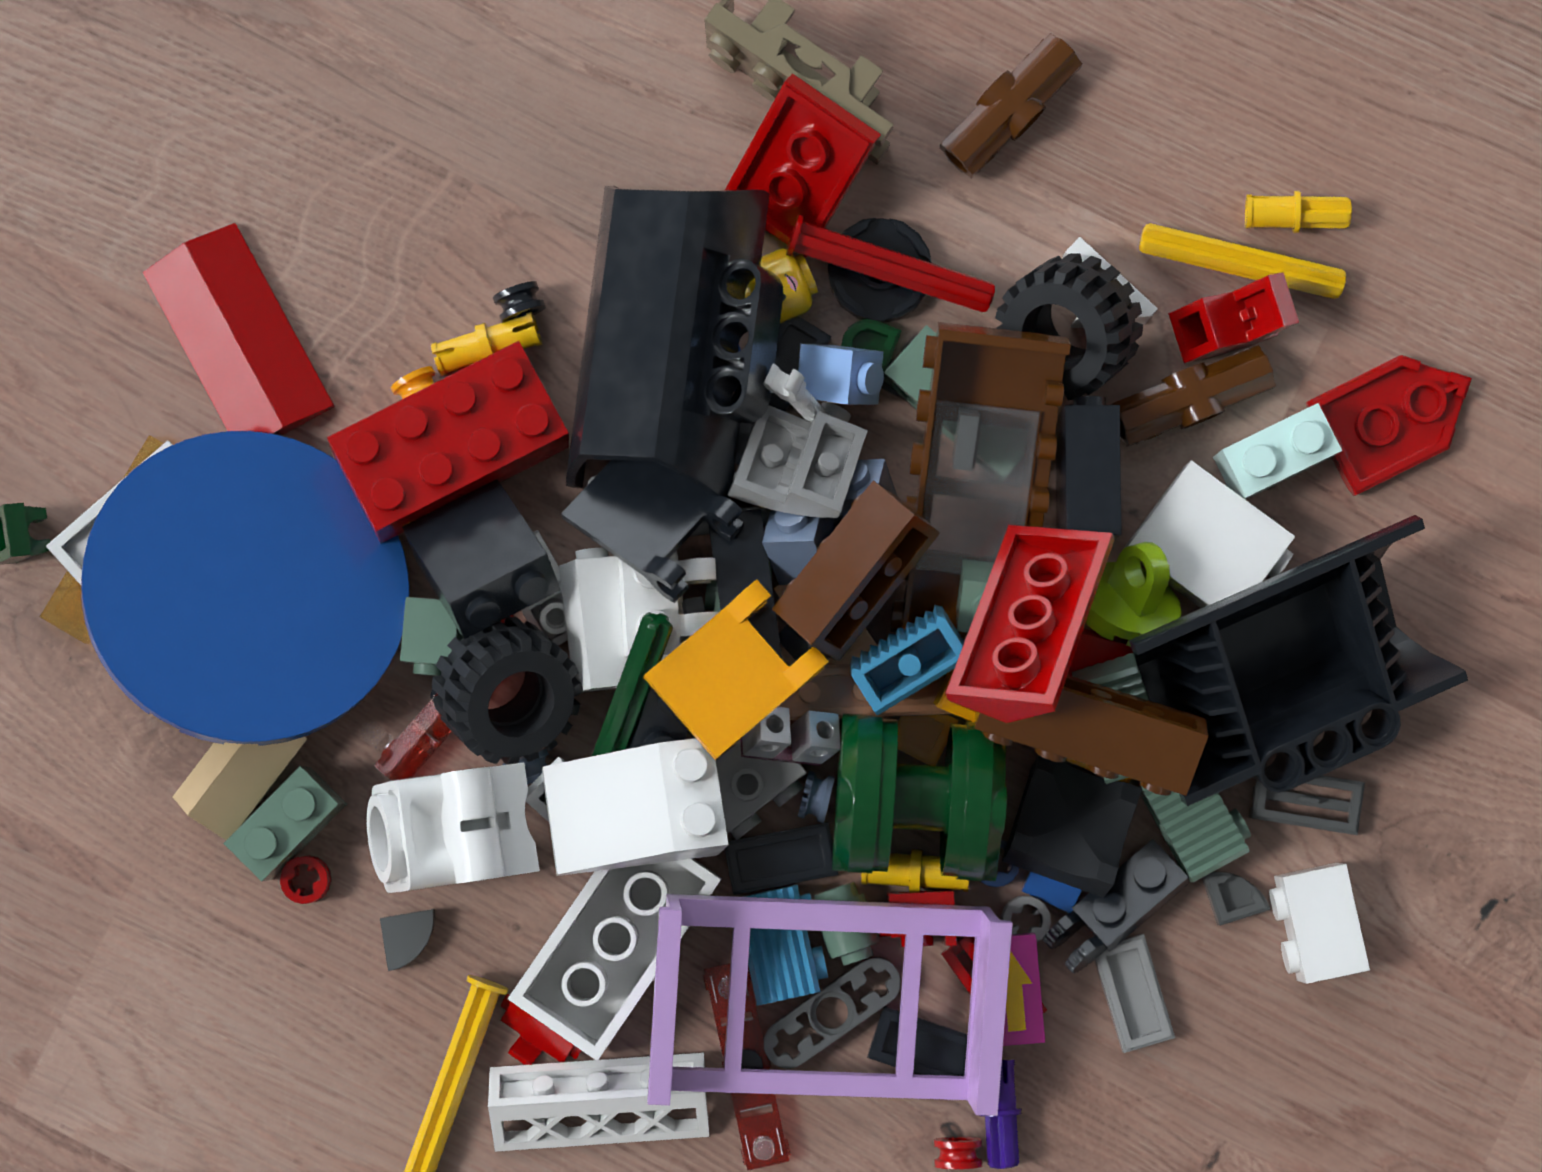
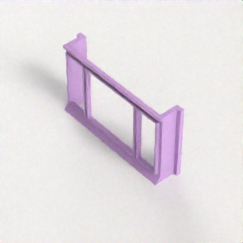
[647,894,1012,1116]

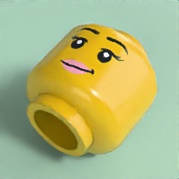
[745,248,818,324]

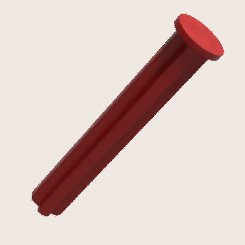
[786,214,995,313]

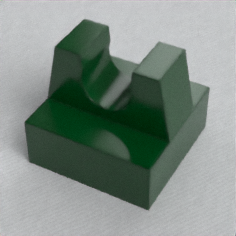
[0,502,51,565]

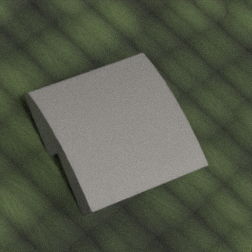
[728,406,868,518]

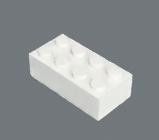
[508,858,722,1061]

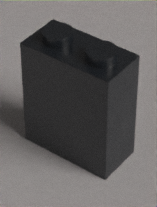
[1055,396,1122,541]
[402,479,561,639]

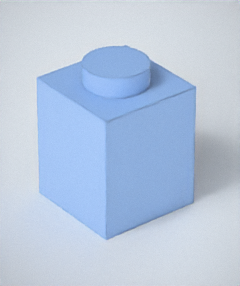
[798,344,884,405]

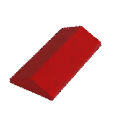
[142,223,335,436]
[945,525,1114,723]

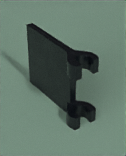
[561,460,744,603]

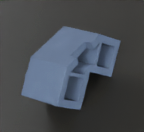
[762,459,898,585]

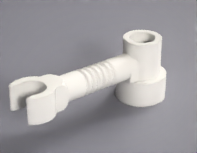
[763,363,851,422]

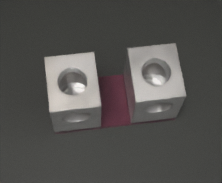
[740,707,840,766]

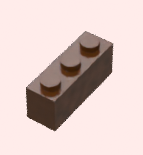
[772,480,940,661]

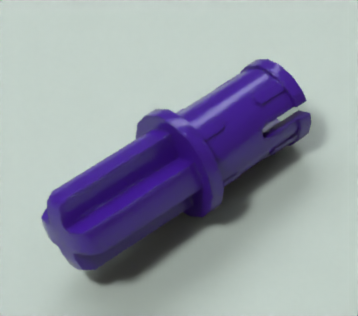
[979,1059,1022,1169]

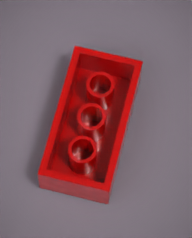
[326,341,569,544]

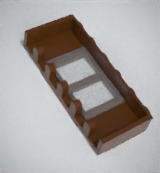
[890,322,1071,642]

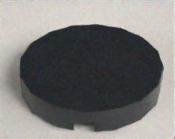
[827,218,932,323]

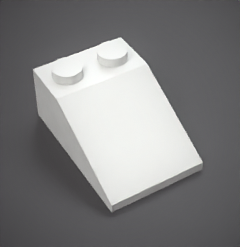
[542,738,729,876]

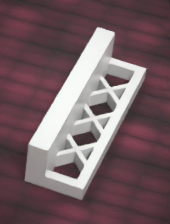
[488,1053,709,1152]

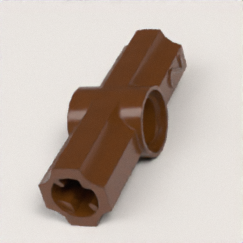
[940,33,1083,179]
[1111,345,1276,447]

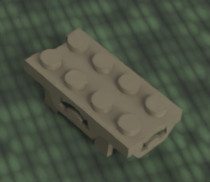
[704,0,893,165]

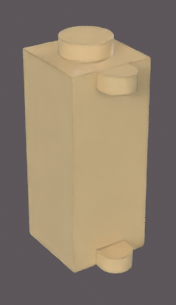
[173,737,307,840]

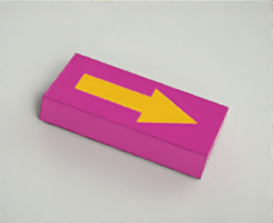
[1003,933,1045,1046]

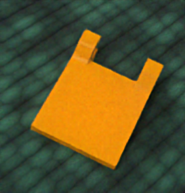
[643,580,829,760]

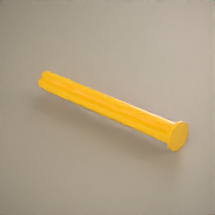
[404,975,508,1172]

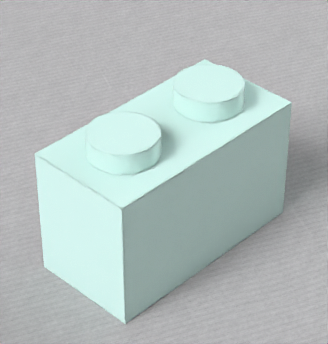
[1213,403,1342,500]

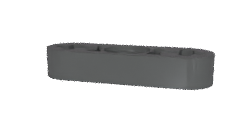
[764,957,900,1069]

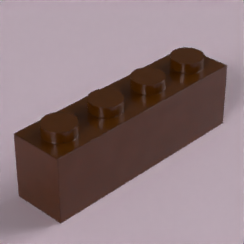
[974,675,1208,796]

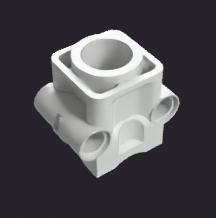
[367,762,539,893]

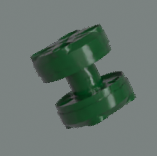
[832,714,1007,881]

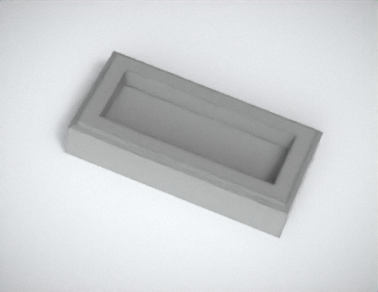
[1094,934,1175,1053]

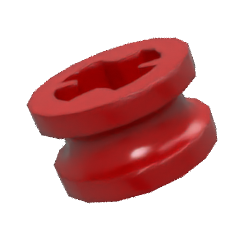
[280,855,332,904]
[934,1137,983,1169]

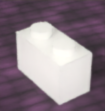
[1269,863,1370,984]

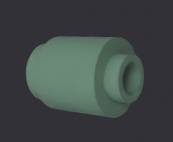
[814,882,880,965]

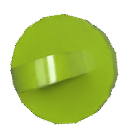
[1086,541,1181,647]

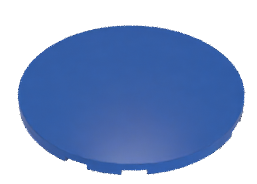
[81,431,409,746]

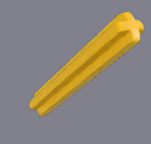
[1139,223,1346,299]

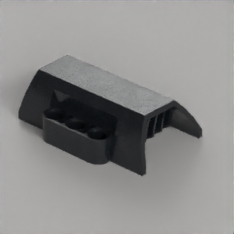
[566,186,784,500]
[1129,515,1468,806]

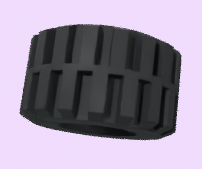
[995,253,1143,400]
[432,616,582,765]

